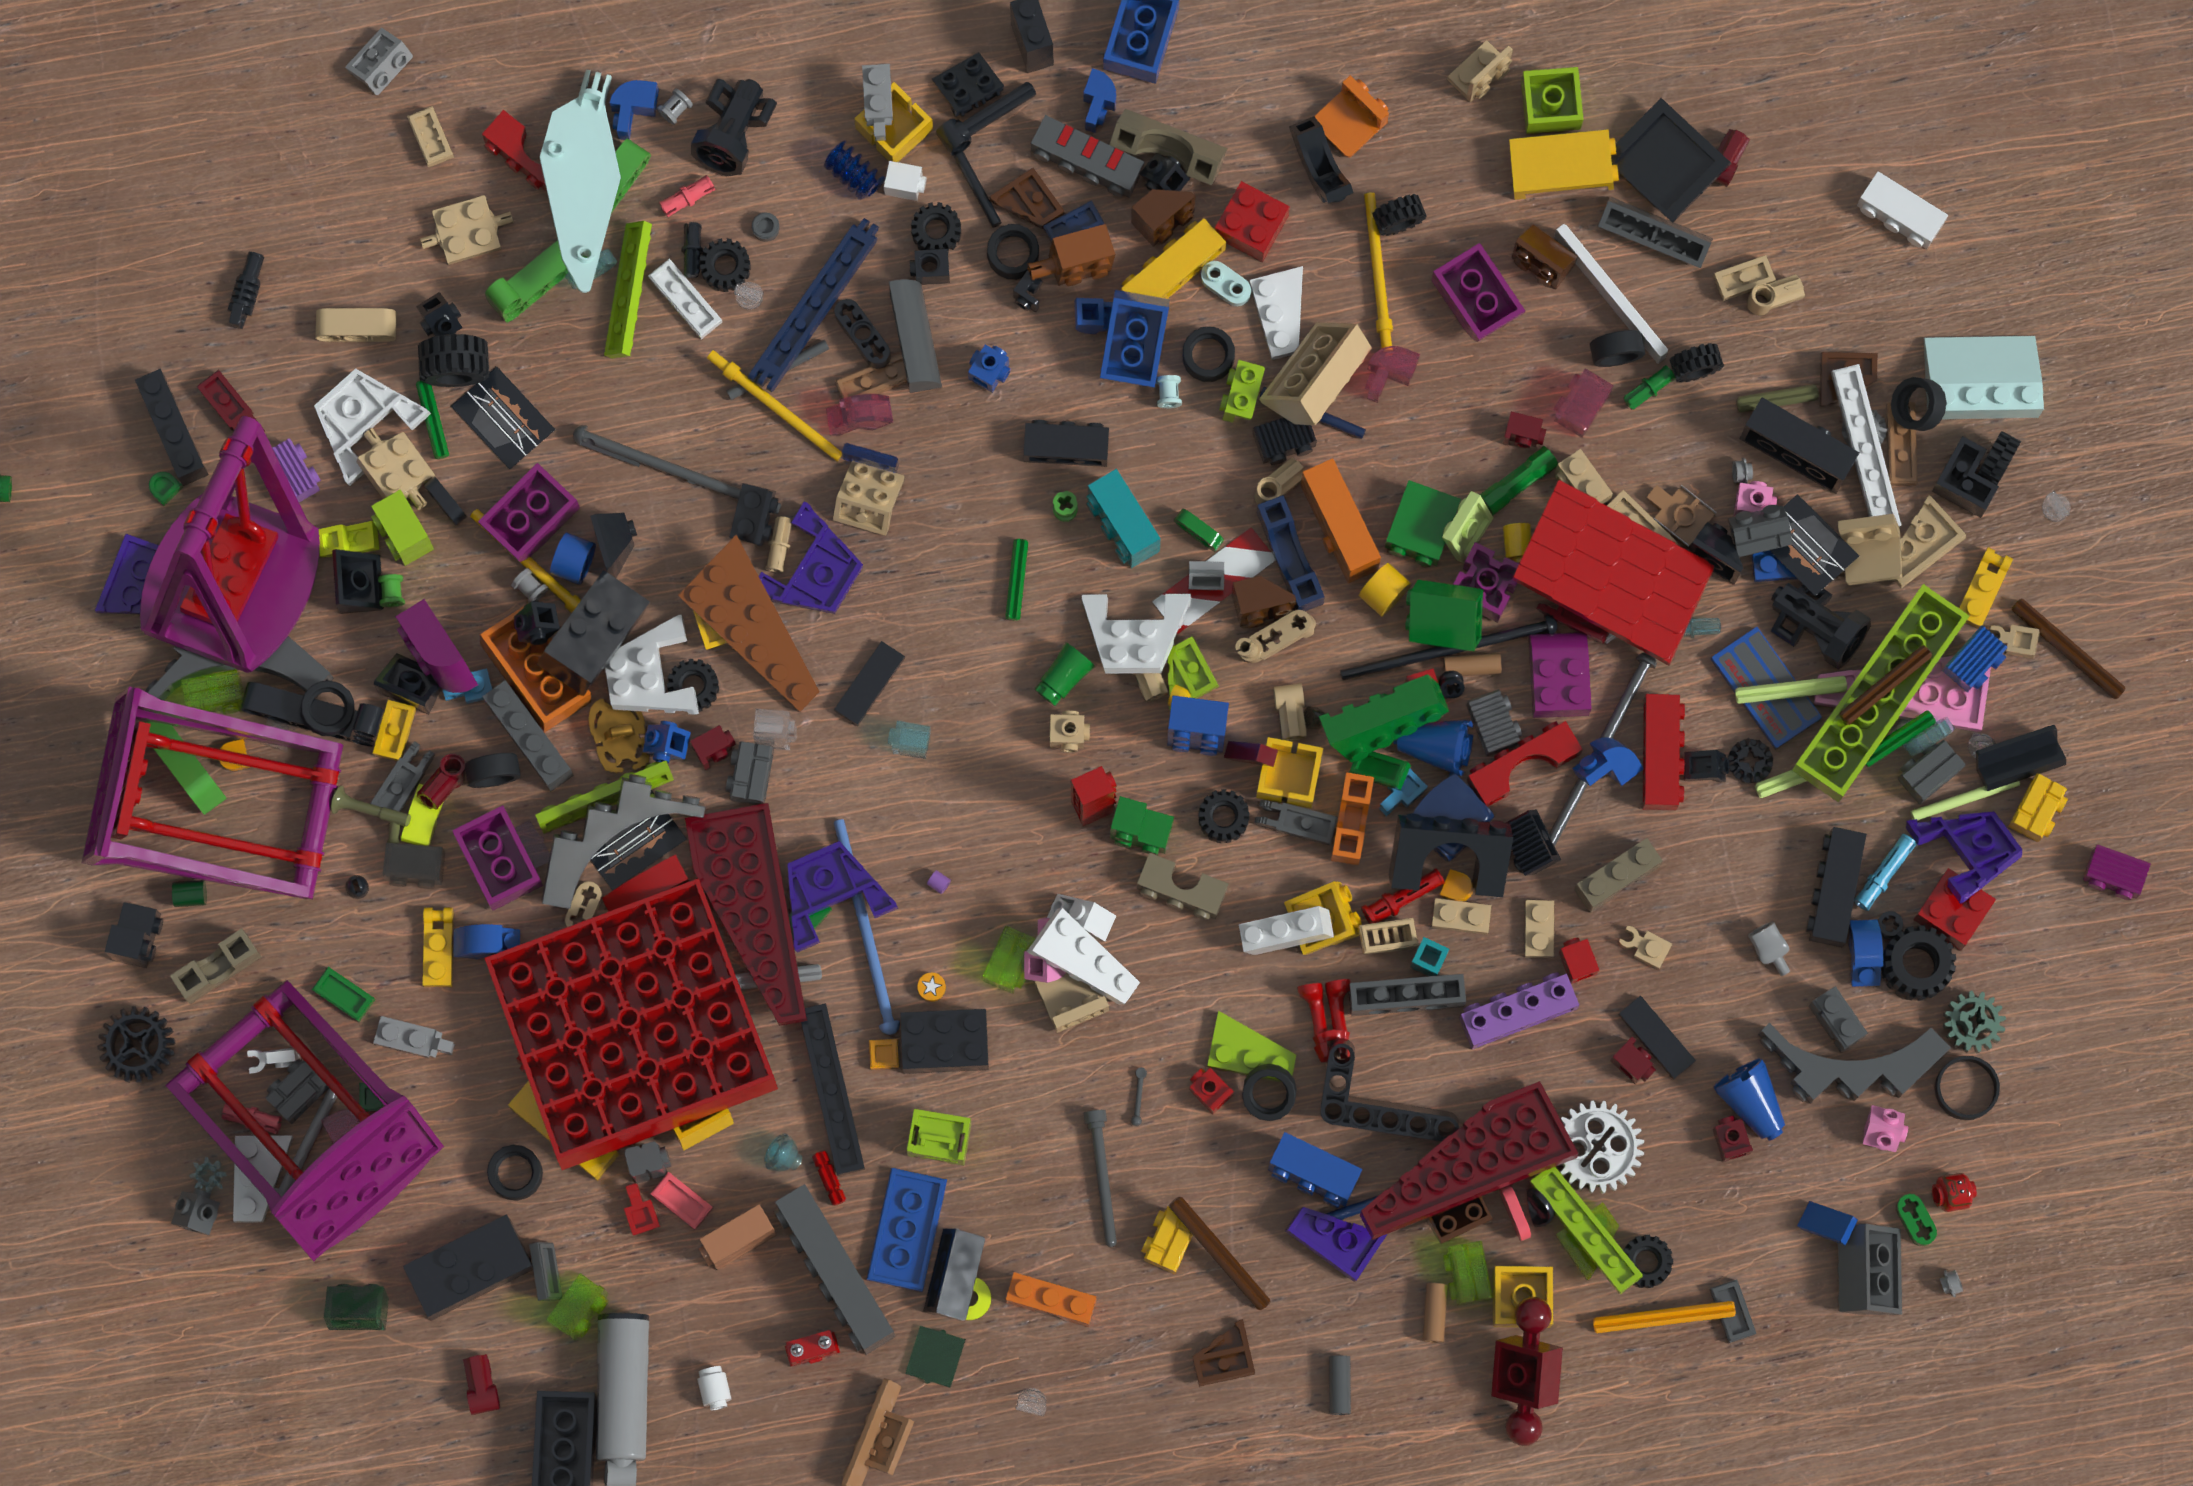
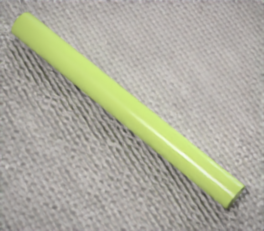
[1910,781,2020,820]

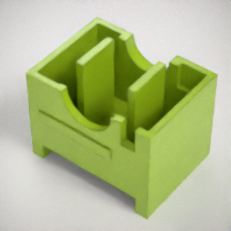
[907,1109,971,1166]

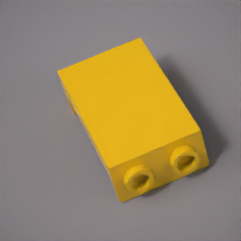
[1509,129,1619,200]

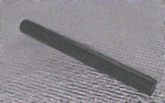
[726,340,829,400]

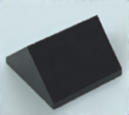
[332,549,384,614]
[373,653,442,715]

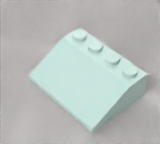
[1924,336,2044,419]

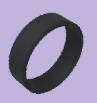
[1935,1056,2000,1120]

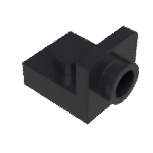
[1013,270,1043,312]
[1684,750,1729,782]

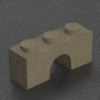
[1574,838,1663,913]
[1137,853,1229,921]
[170,928,262,1004]

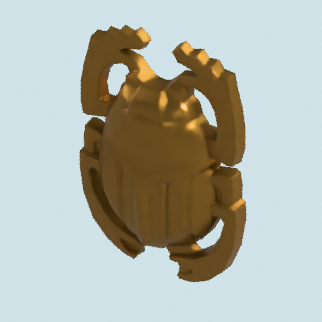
[589,698,649,773]

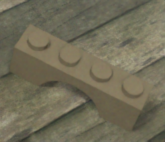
[1109,109,1228,185]

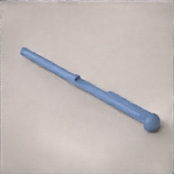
[833,819,900,1035]

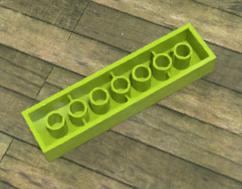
[1792,584,1970,803]

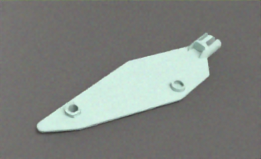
[540,69,621,293]

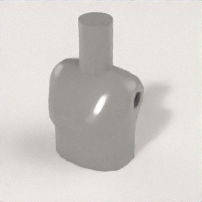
[1748,921,1790,976]

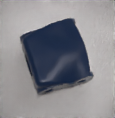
[1413,772,1495,862]

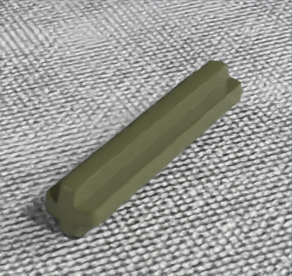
[1736,384,1819,413]

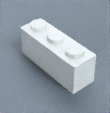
[1857,171,1948,249]
[1239,906,1334,955]

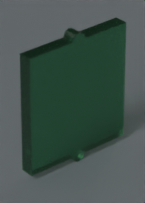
[905,1326,966,1388]

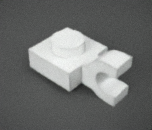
[247,1048,300,1074]

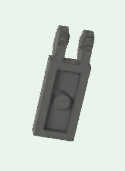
[370,741,435,812]
[1254,800,1338,846]

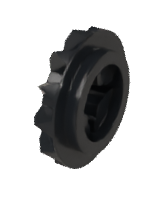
[1728,738,1773,783]

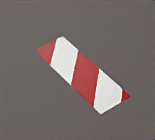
[1152,527,1275,634]

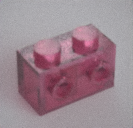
[1553,368,1614,438]

